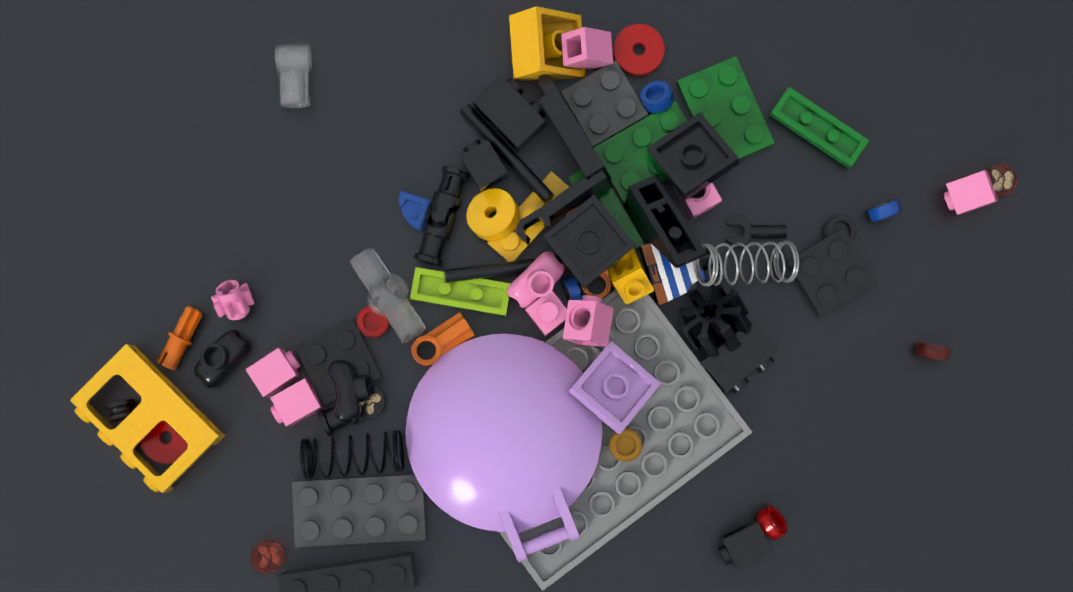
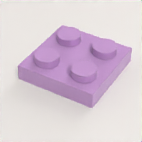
[568,341,661,434]

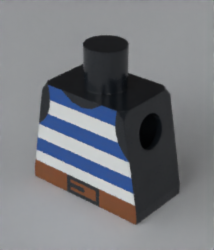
[639,244,720,307]

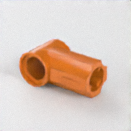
[412,312,475,366]

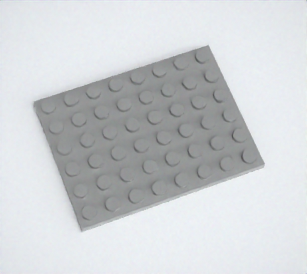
[499,289,753,591]

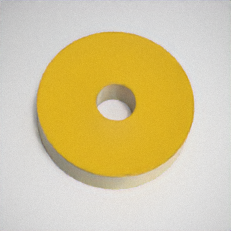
[466,188,519,241]

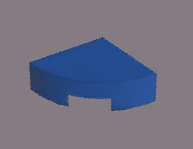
[399,190,432,232]

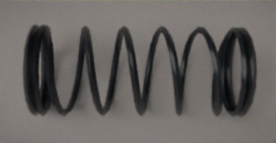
[300,430,404,481]

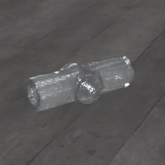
[350,247,426,343]

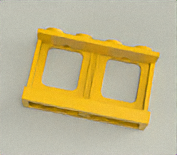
[70,344,226,493]

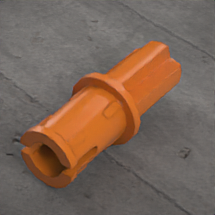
[157,306,202,371]

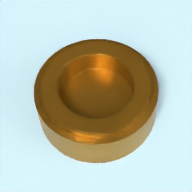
[609,429,642,462]

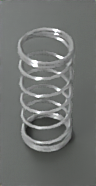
[694,240,800,287]

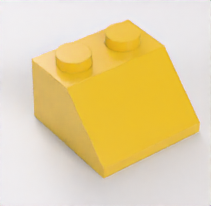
[509,6,586,82]

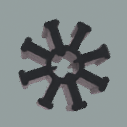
[678,284,752,357]

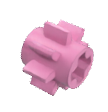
[211,280,255,320]

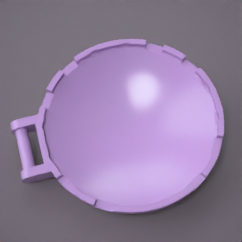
[405,334,603,562]

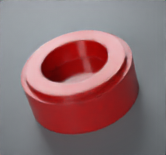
[357,305,390,338]
[756,506,787,540]

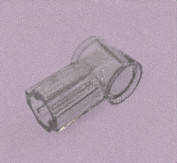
[275,43,312,109]

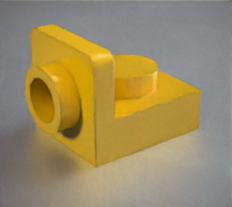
[608,248,654,305]

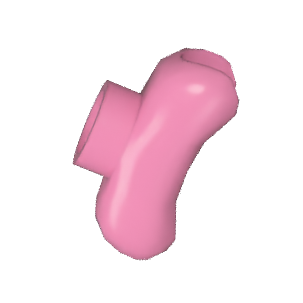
[507,251,565,308]

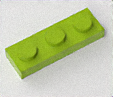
[410,267,511,316]

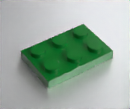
[676,56,775,160]
[593,101,687,205]

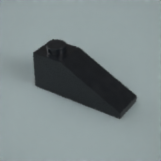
[624,175,706,268]

